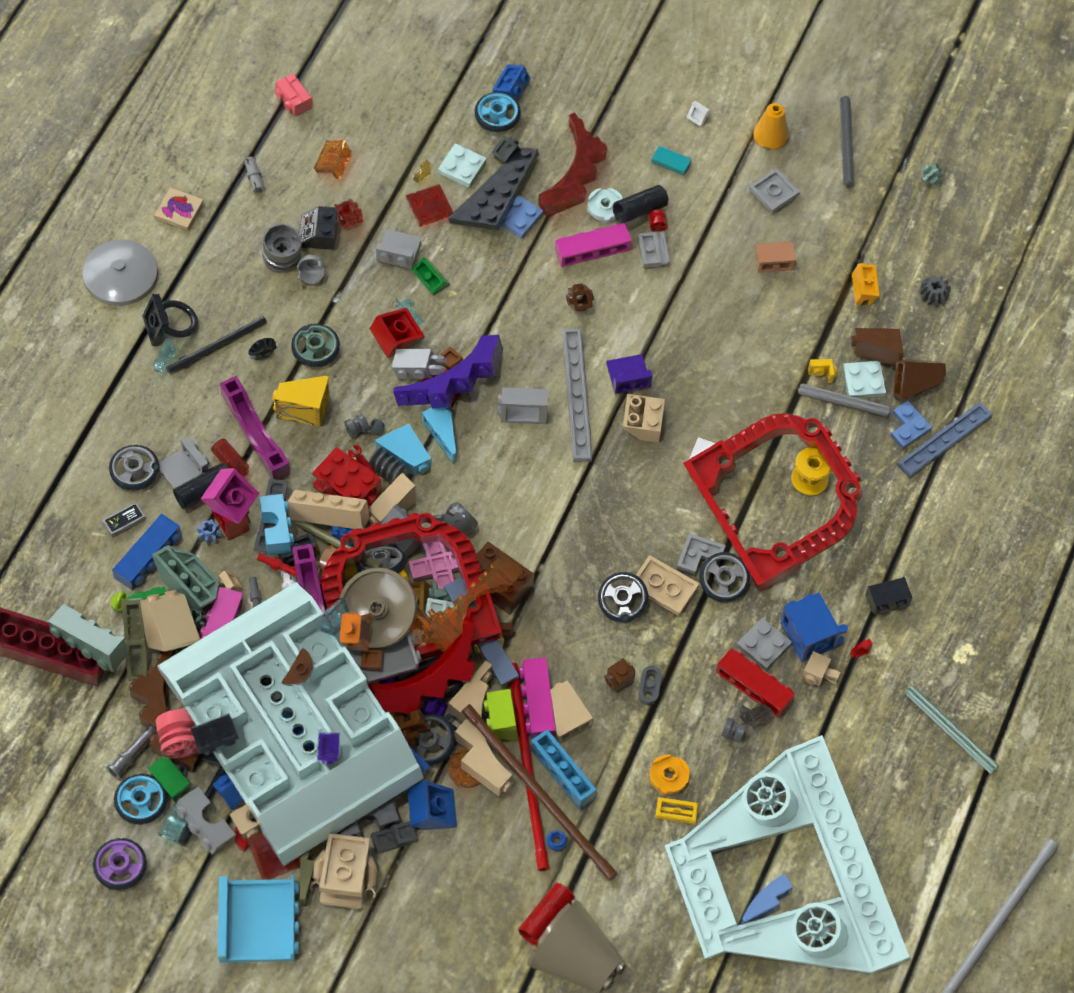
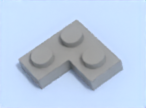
[676,533,726,575]

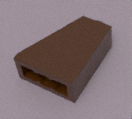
[851,328,903,367]
[893,359,946,399]

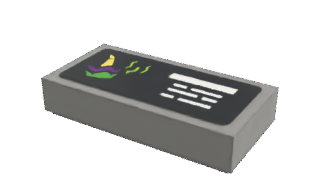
[102,502,146,537]

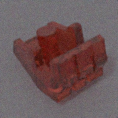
[334,199,363,229]

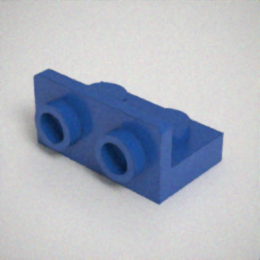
[492,65,530,101]

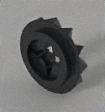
[248,338,277,361]

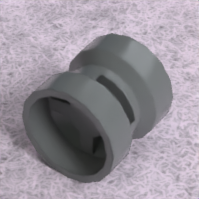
[344,413,369,438]
[721,717,747,743]

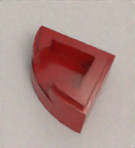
[850,638,873,659]
[234,826,253,852]

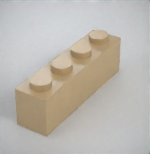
[288,490,369,529]

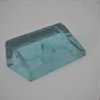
[321,597,350,636]

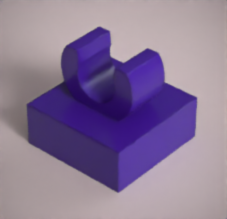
[421,697,448,717]

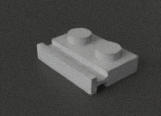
[638,231,670,268]

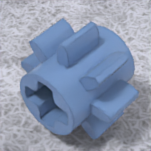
[197,519,221,544]

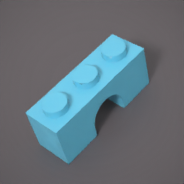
[259,494,294,556]

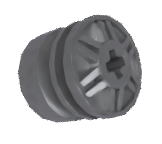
[262,224,302,273]

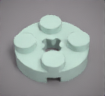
[587,188,623,224]

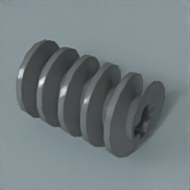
[369,447,411,483]

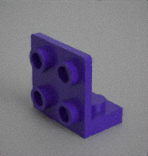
[606,354,653,394]

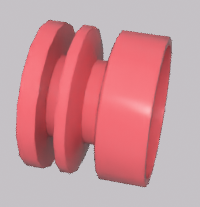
[155,709,199,759]

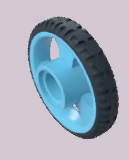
[475,92,521,133]
[114,773,167,825]

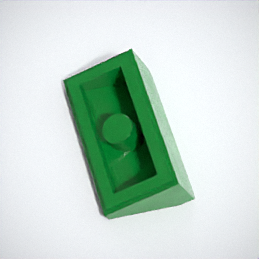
[411,257,450,295]

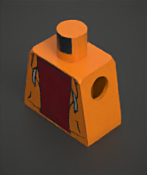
[340,612,372,652]

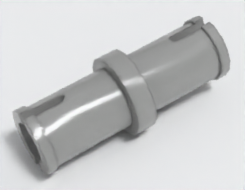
[244,157,265,193]

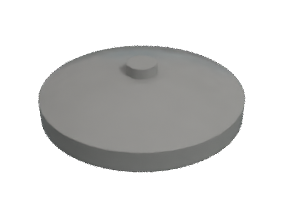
[83,240,158,306]

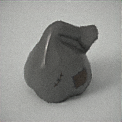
[434,502,478,535]

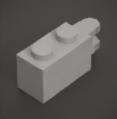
[391,349,447,379]

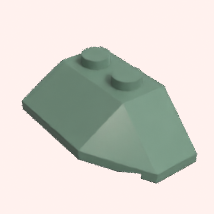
[152,545,219,609]

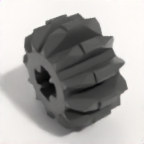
[919,274,951,306]

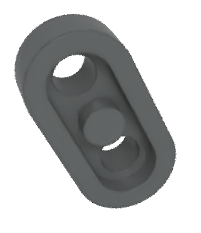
[638,666,662,705]

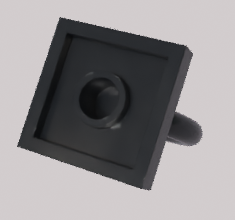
[142,294,198,346]

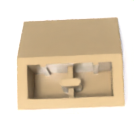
[623,394,665,443]

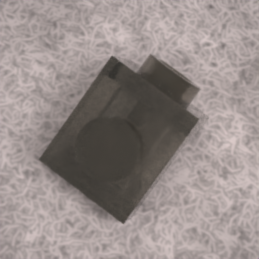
[739,703,774,728]

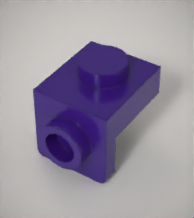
[317,732,340,764]

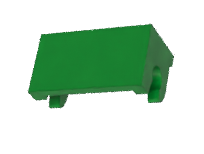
[148,756,191,804]

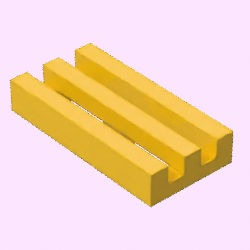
[655,797,698,824]

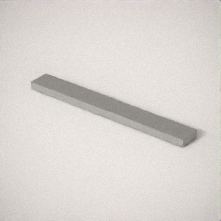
[562,329,592,462]

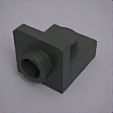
[491,136,520,163]

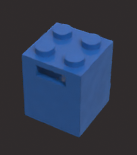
[780,593,848,662]

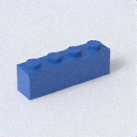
[112,513,181,590]

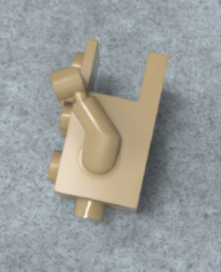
[310,833,377,909]

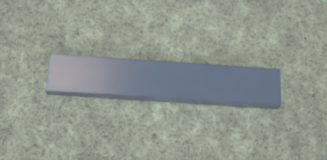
[897,402,993,479]
[444,577,519,687]

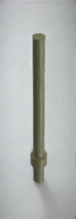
[290,519,383,568]

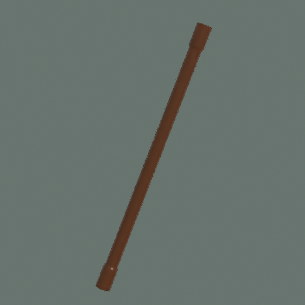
[461,704,617,880]

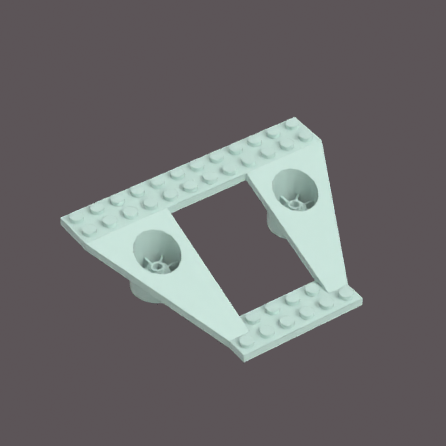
[665,736,911,974]

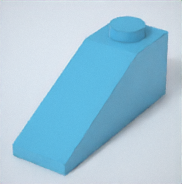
[422,407,456,463]

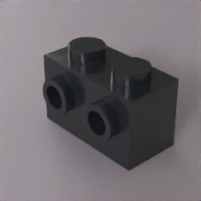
[865,577,913,615]

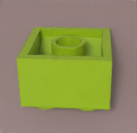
[484,689,518,741]

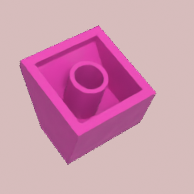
[201,468,260,524]

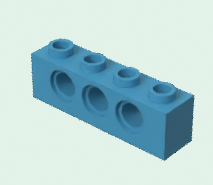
[530,729,597,810]

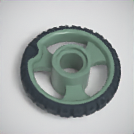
[291,323,340,368]

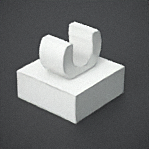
[686,101,710,127]

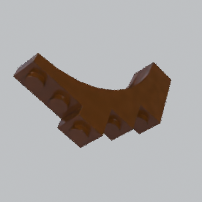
[129,649,202,773]

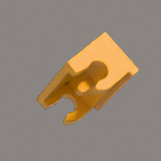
[852,263,879,305]

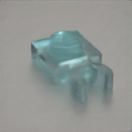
[153,338,176,373]

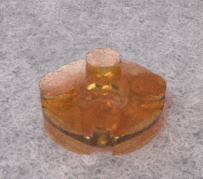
[448,748,481,788]

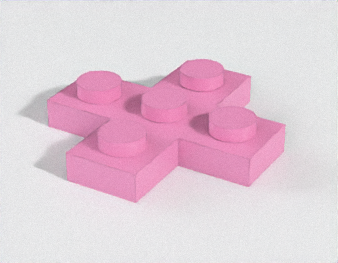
[408,541,459,589]

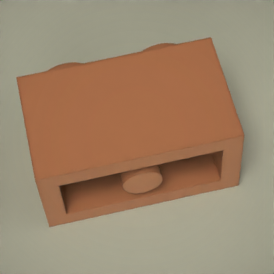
[755,241,796,273]

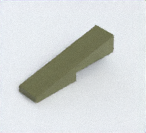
[122,598,147,681]
[300,848,315,907]

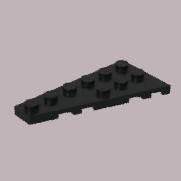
[448,147,539,230]

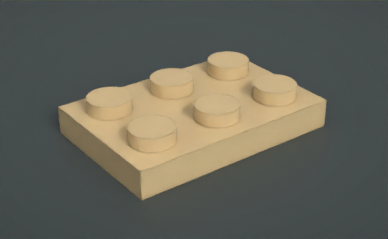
[629,555,699,616]

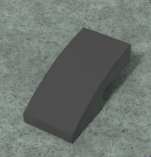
[370,821,418,854]

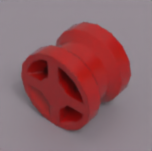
[648,210,668,232]

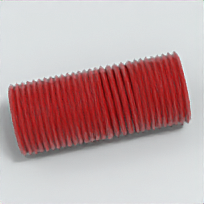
[518,882,575,946]

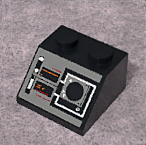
[299,206,338,250]

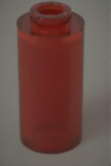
[211,438,250,477]

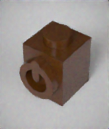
[604,658,636,693]

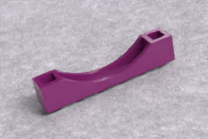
[220,375,290,480]
[292,544,330,629]

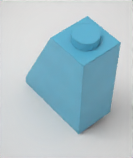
[375,424,431,476]

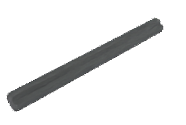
[840,96,854,187]

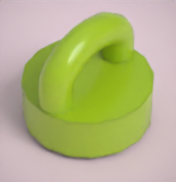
[111,591,128,613]

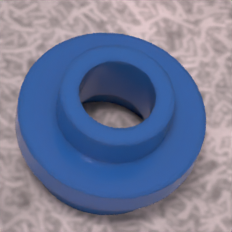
[547,830,567,851]

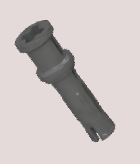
[106,725,157,779]

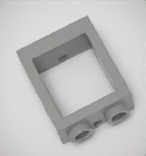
[497,387,548,424]

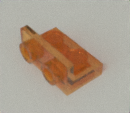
[314,140,351,179]

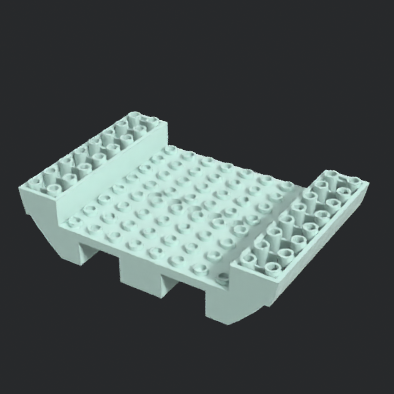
[158,582,423,866]

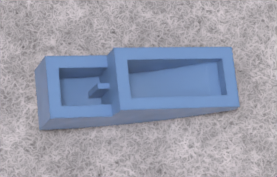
[740,873,793,925]

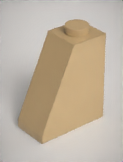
[368,473,415,525]
[550,680,593,744]

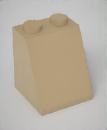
[140,590,200,651]

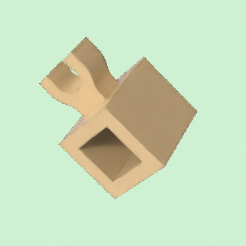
[802,651,841,687]

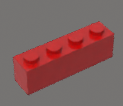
[715,648,795,718]

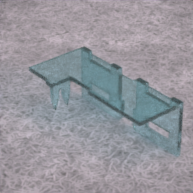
[396,298,424,325]

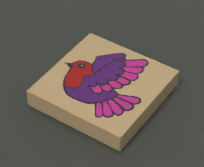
[154,188,203,231]

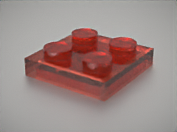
[406,184,453,227]

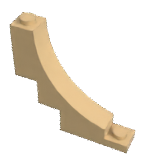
[448,661,512,796]

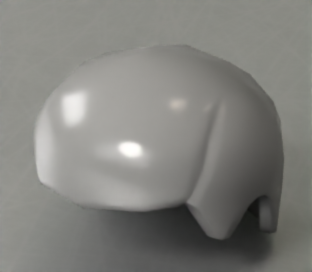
[297,255,325,285]

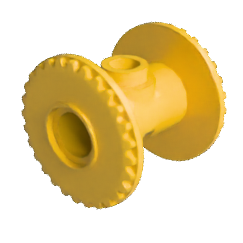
[791,447,832,496]

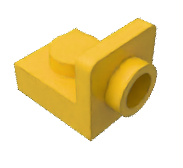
[808,359,837,384]

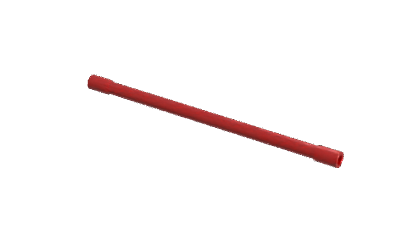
[509,662,550,872]

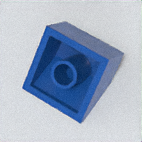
[408,780,457,830]

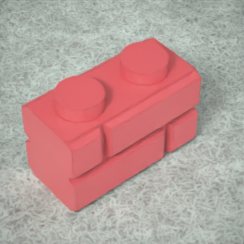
[274,73,313,116]

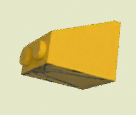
[272,376,330,427]

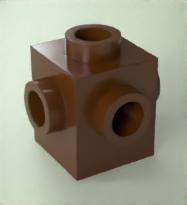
[566,283,594,311]

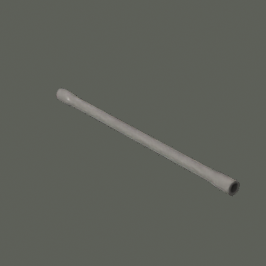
[942,839,1058,993]

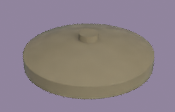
[338,568,417,649]

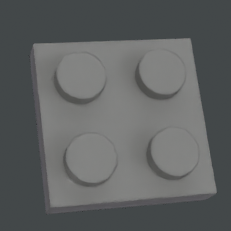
[749,168,800,213]
[736,618,792,671]

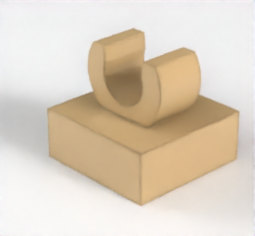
[218,570,244,592]

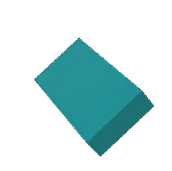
[651,146,691,175]

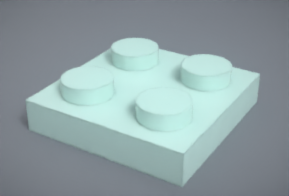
[438,144,486,188]
[842,361,886,398]

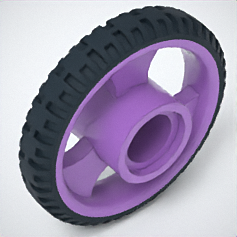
[93,838,147,890]

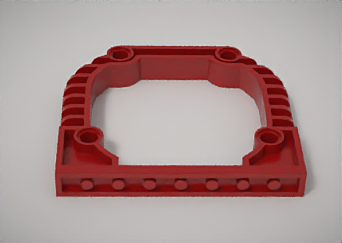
[683,413,863,592]
[322,513,502,660]

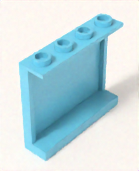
[218,875,299,963]

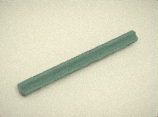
[906,686,998,774]

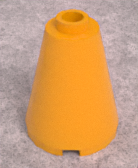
[753,103,789,150]

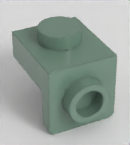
[428,580,451,602]

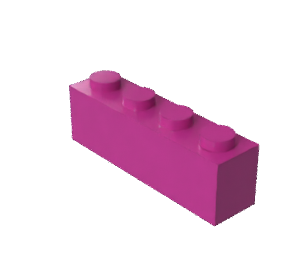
[555,223,632,267]
[200,587,243,639]
[519,658,555,740]

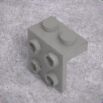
[376,230,420,269]
[159,436,210,489]

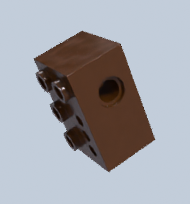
[476,542,534,615]

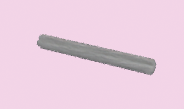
[798,384,890,417]

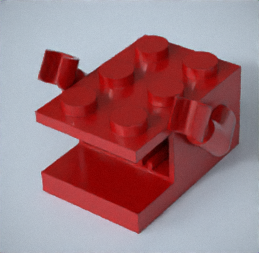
[312,445,382,507]

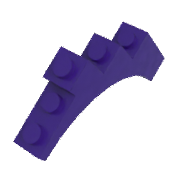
[393,335,503,409]

